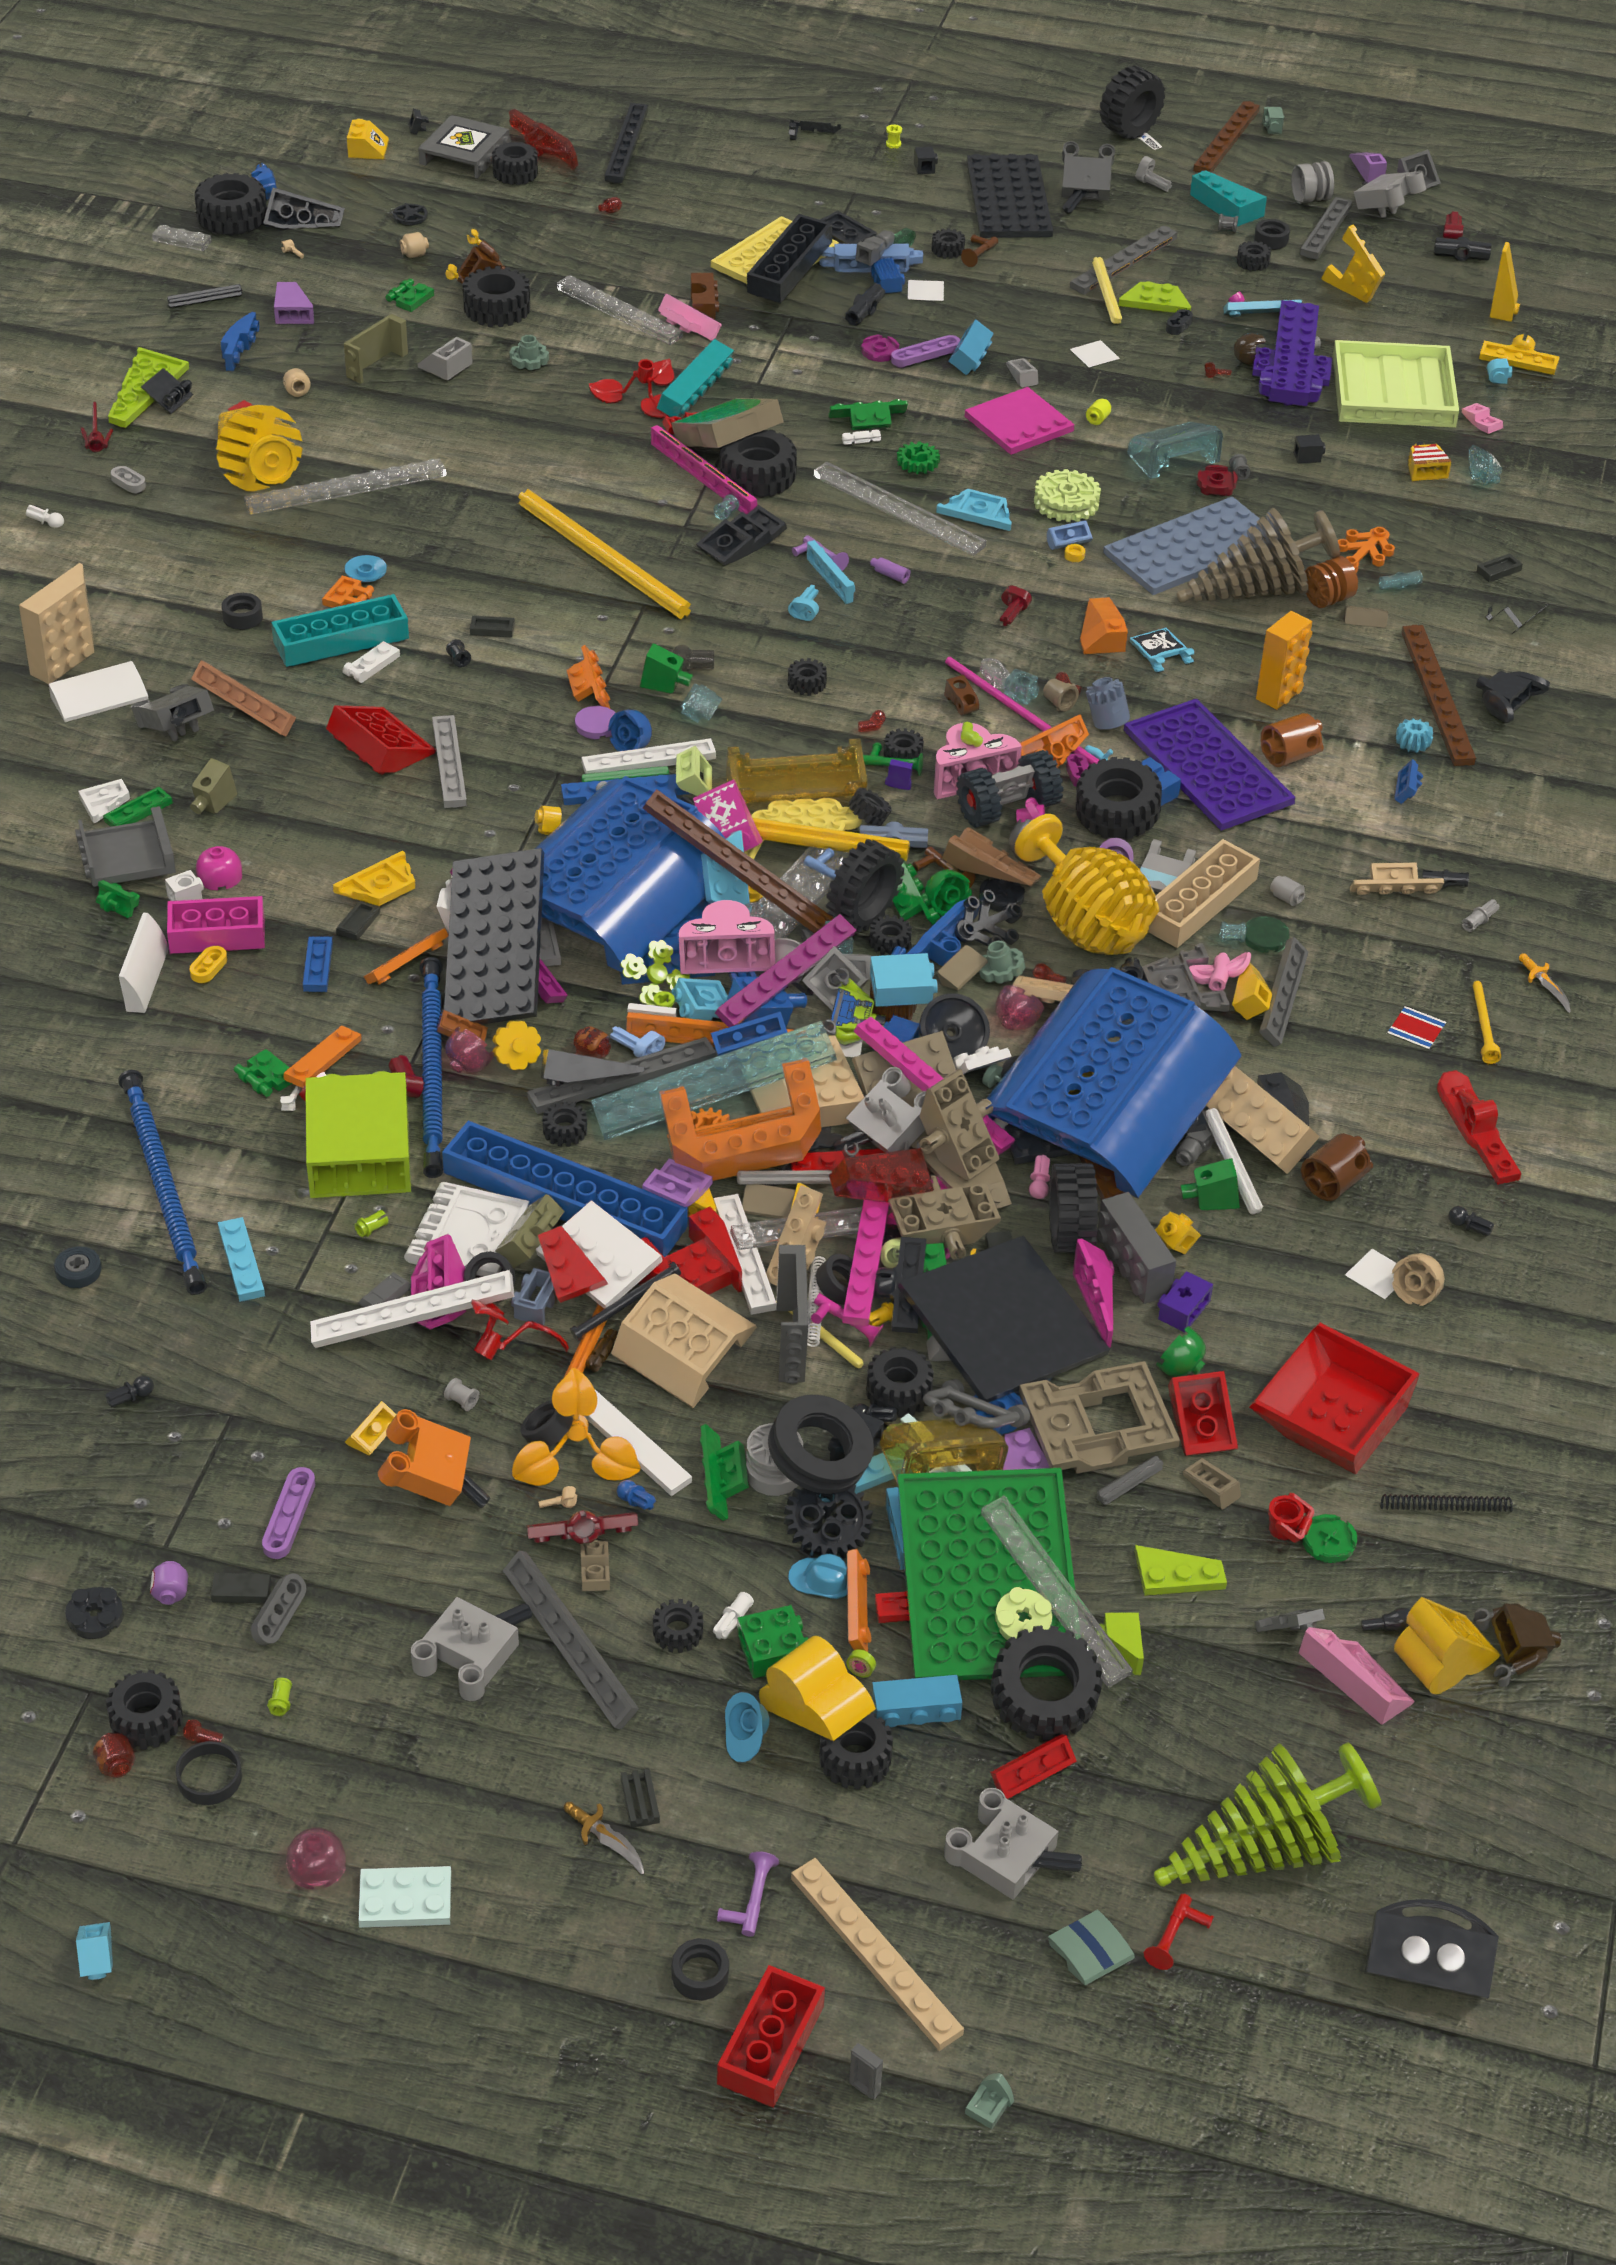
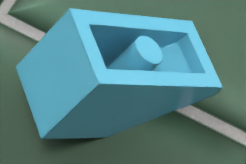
[76,1922,113,1980]

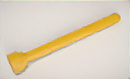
[1473,981,1501,1064]

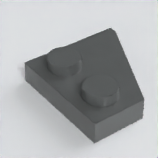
[1254,1608,1325,1632]

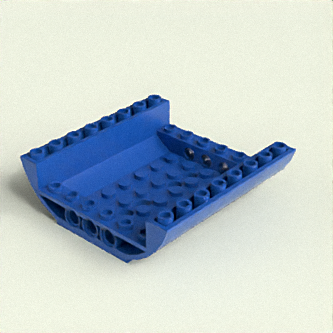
[534,776,726,972]
[986,967,1242,1198]

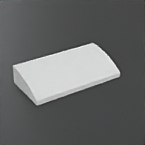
[49,661,148,722]
[119,913,169,1013]

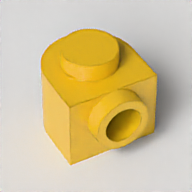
[535,805,562,835]

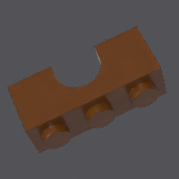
[691,273,719,320]

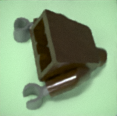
[1474,1603,1562,1687]

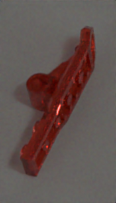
[509,109,578,169]

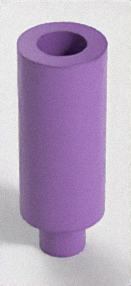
[870,557,910,584]

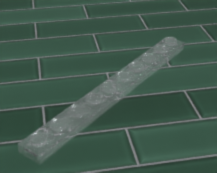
[244,458,446,515]
[814,462,986,556]

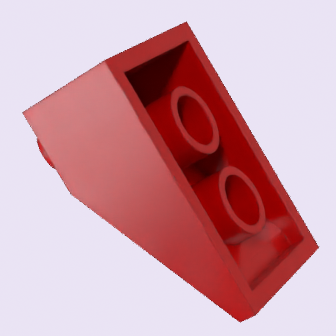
[1168,1371,1238,1456]

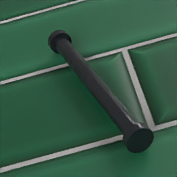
[570,1262,681,1342]

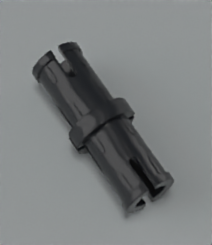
[1422,869,1469,887]

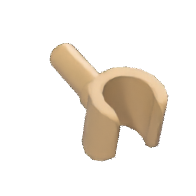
[281,239,304,259]
[539,1486,577,1508]

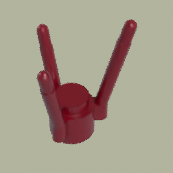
[80,402,113,452]

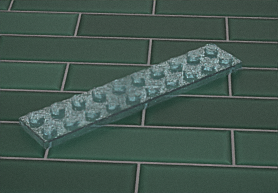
[591,1021,837,1140]

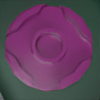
[861,335,899,362]

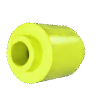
[1086,399,1111,425]

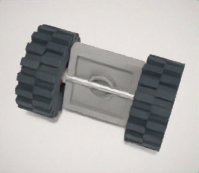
[956,750,1063,828]

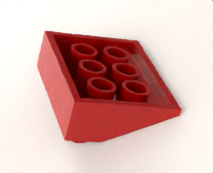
[326,705,436,774]

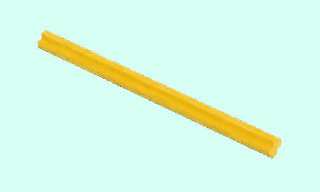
[518,489,691,619]
[752,818,910,861]

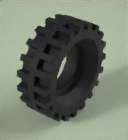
[826,839,904,932]

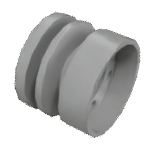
[1291,161,1334,203]
[746,1423,803,1496]

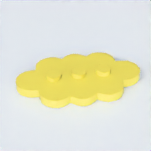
[751,798,862,831]

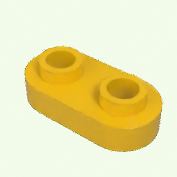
[190,946,227,983]

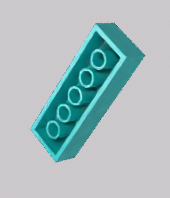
[271,594,409,667]

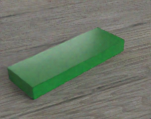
[103,787,173,827]

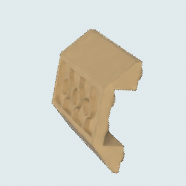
[611,1274,757,1408]

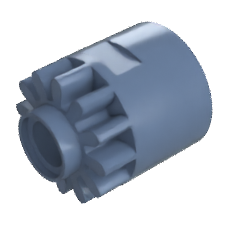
[1086,677,1130,729]

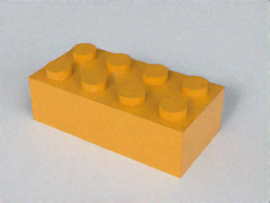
[1256,611,1313,710]

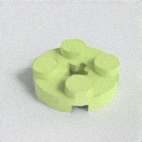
[995,1587,1052,1640]

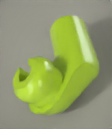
[961,722,983,747]

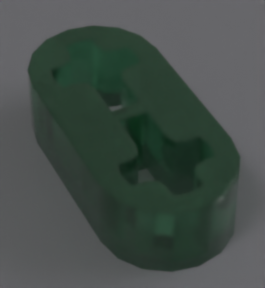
[893,228,916,247]

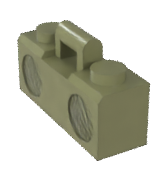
[495,1195,565,1268]

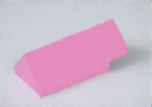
[1299,1627,1415,1725]

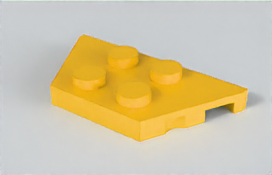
[333,851,415,906]

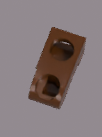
[944,675,979,715]

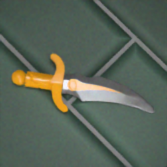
[1519,953,1571,1013]

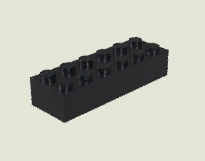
[747,214,832,303]

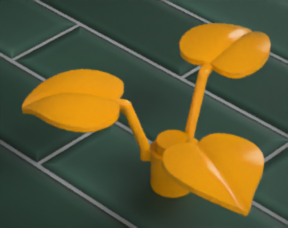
[512,1368,641,1486]

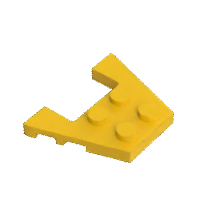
[1321,225,1385,303]

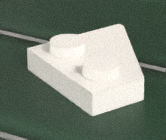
[78,779,130,823]

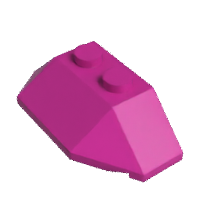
[411,1234,466,1329]

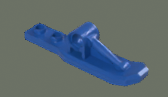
[906,899,980,966]

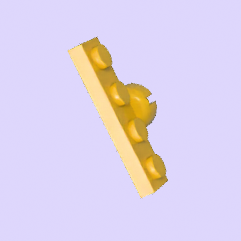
[1479,334,1559,375]

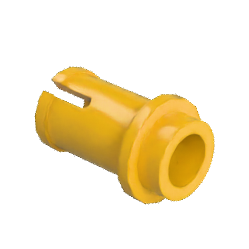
[869,1302,894,1327]

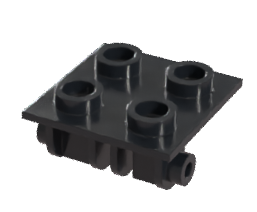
[140,368,194,414]

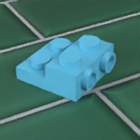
[671,978,728,1021]

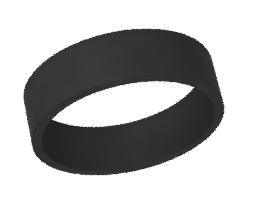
[176,1741,242,1805]

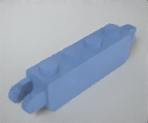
[819,244,923,272]

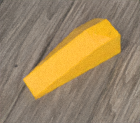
[1490,242,1520,322]

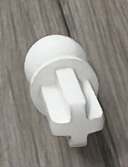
[26,505,64,528]

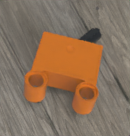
[378,1409,490,1508]

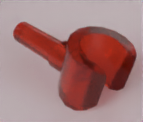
[1204,362,1232,378]

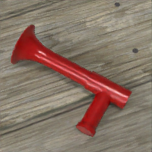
[1144,1894,1214,1970]

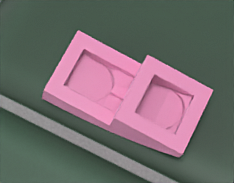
[1462,403,1503,434]

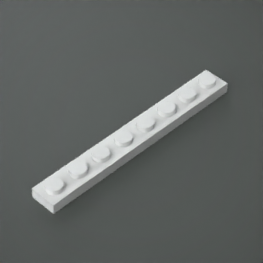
[311,1270,514,1348]

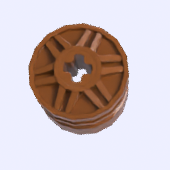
[1305,556,1358,608]

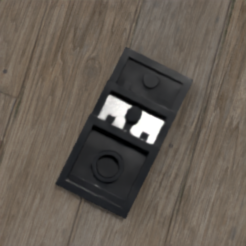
[696,505,787,565]

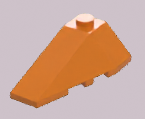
[1080,597,1128,654]
[1019,714,1089,768]

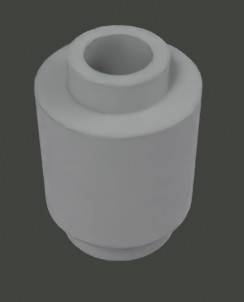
[1270,876,1305,906]

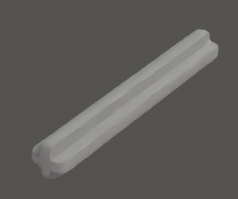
[737,1170,833,1184]

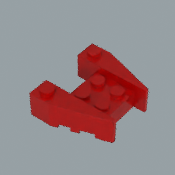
[638,1206,742,1295]

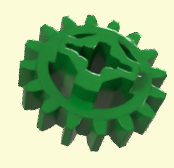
[897,441,940,474]

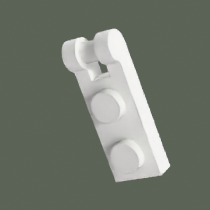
[343,641,400,683]

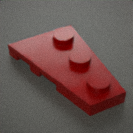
[538,1226,608,1303]

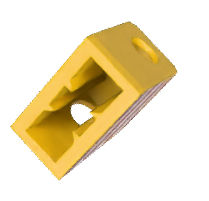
[1408,441,1451,481]

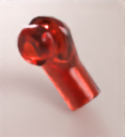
[858,710,886,732]
[1033,963,1067,983]
[183,1719,223,1743]

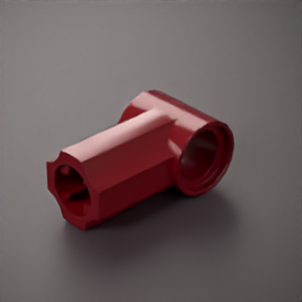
[1443,211,1464,239]
[388,1055,424,1098]

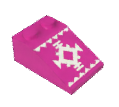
[693,779,763,851]

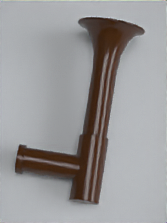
[961,234,998,267]
[912,847,976,888]

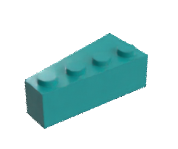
[1190,171,1267,227]

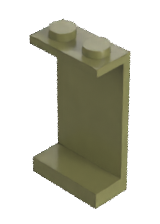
[344,314,408,384]

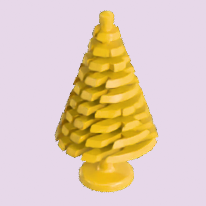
[216,405,303,491]

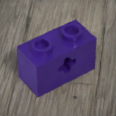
[1158,1271,1213,1333]

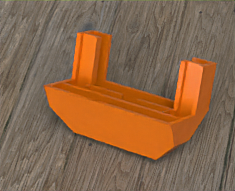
[659,1058,821,1181]

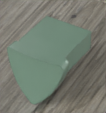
[965,2073,1014,2129]

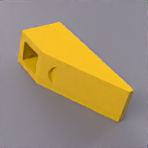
[1232,962,1272,1020]

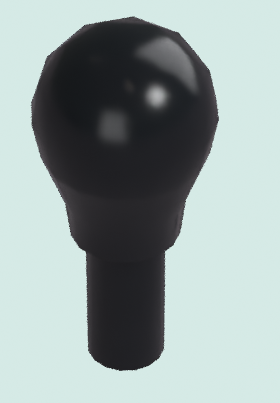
[1361,1607,1410,1632]

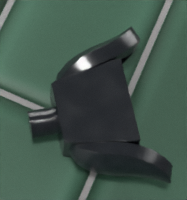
[1476,671,1551,723]

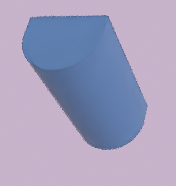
[1047,520,1093,550]

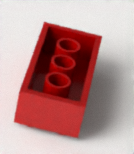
[717,1965,825,2108]

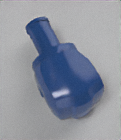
[251,163,277,199]

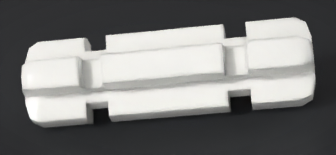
[842,430,881,445]

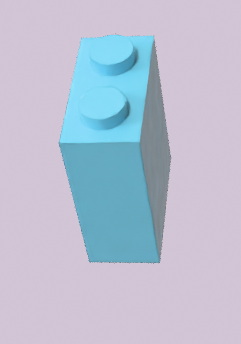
[870,953,938,1006]

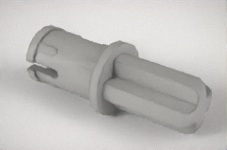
[1462,899,1500,932]

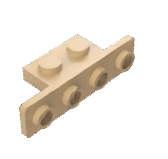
[1350,863,1444,895]
[766,1186,827,1286]

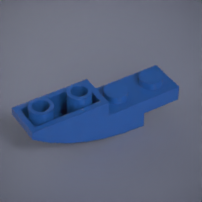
[221,312,260,371]

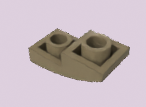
[580,1540,610,1591]

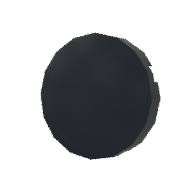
[979,878,1025,911]

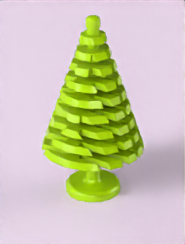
[1154,1742,1382,1887]

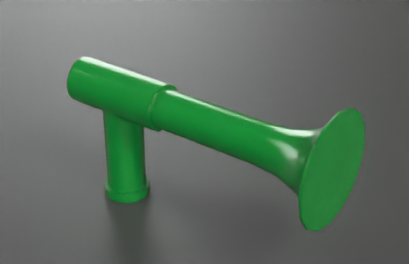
[861,743,923,776]

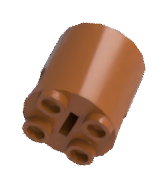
[1260,713,1324,767]

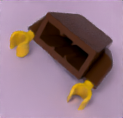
[446,229,505,284]

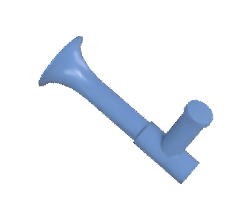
[804,848,836,880]

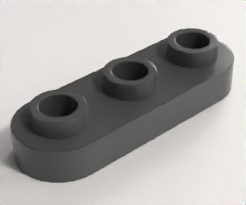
[251,1573,306,1646]

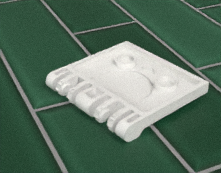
[404,1182,530,1277]

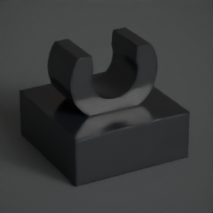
[408,108,429,134]

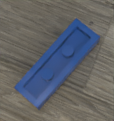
[303,937,333,992]

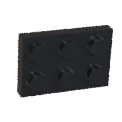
[820,211,877,244]

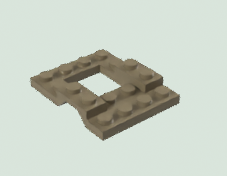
[1019,1361,1180,1474]

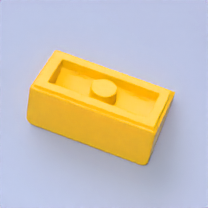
[345,1401,396,1455]

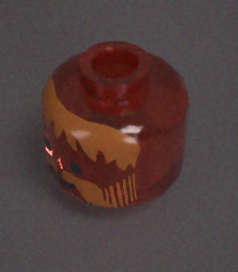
[573,1026,611,1059]
[93,1733,136,1778]

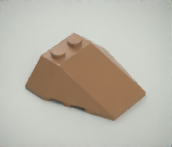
[942,827,1042,886]

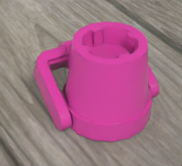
[1016,797,1045,822]

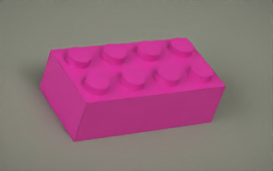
[167,896,265,954]

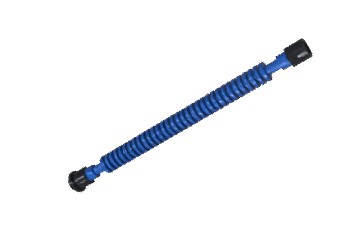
[420,957,443,1178]
[118,1070,207,1295]

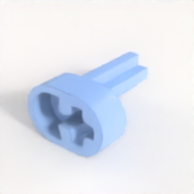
[610,1026,665,1058]

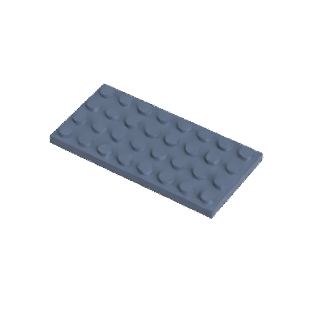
[1103,497,1260,595]

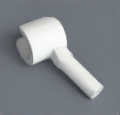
[280,1086,301,1111]

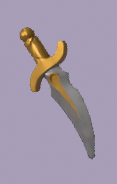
[564,1802,644,1874]

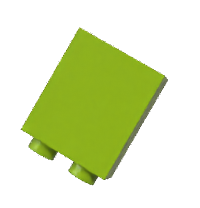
[306,1071,411,1198]

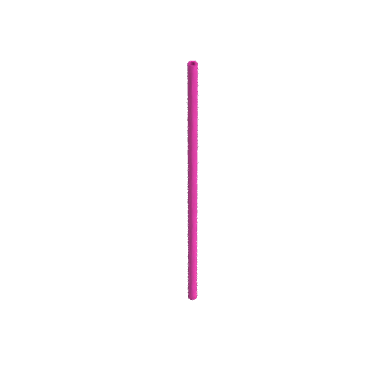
[945,657,1099,764]

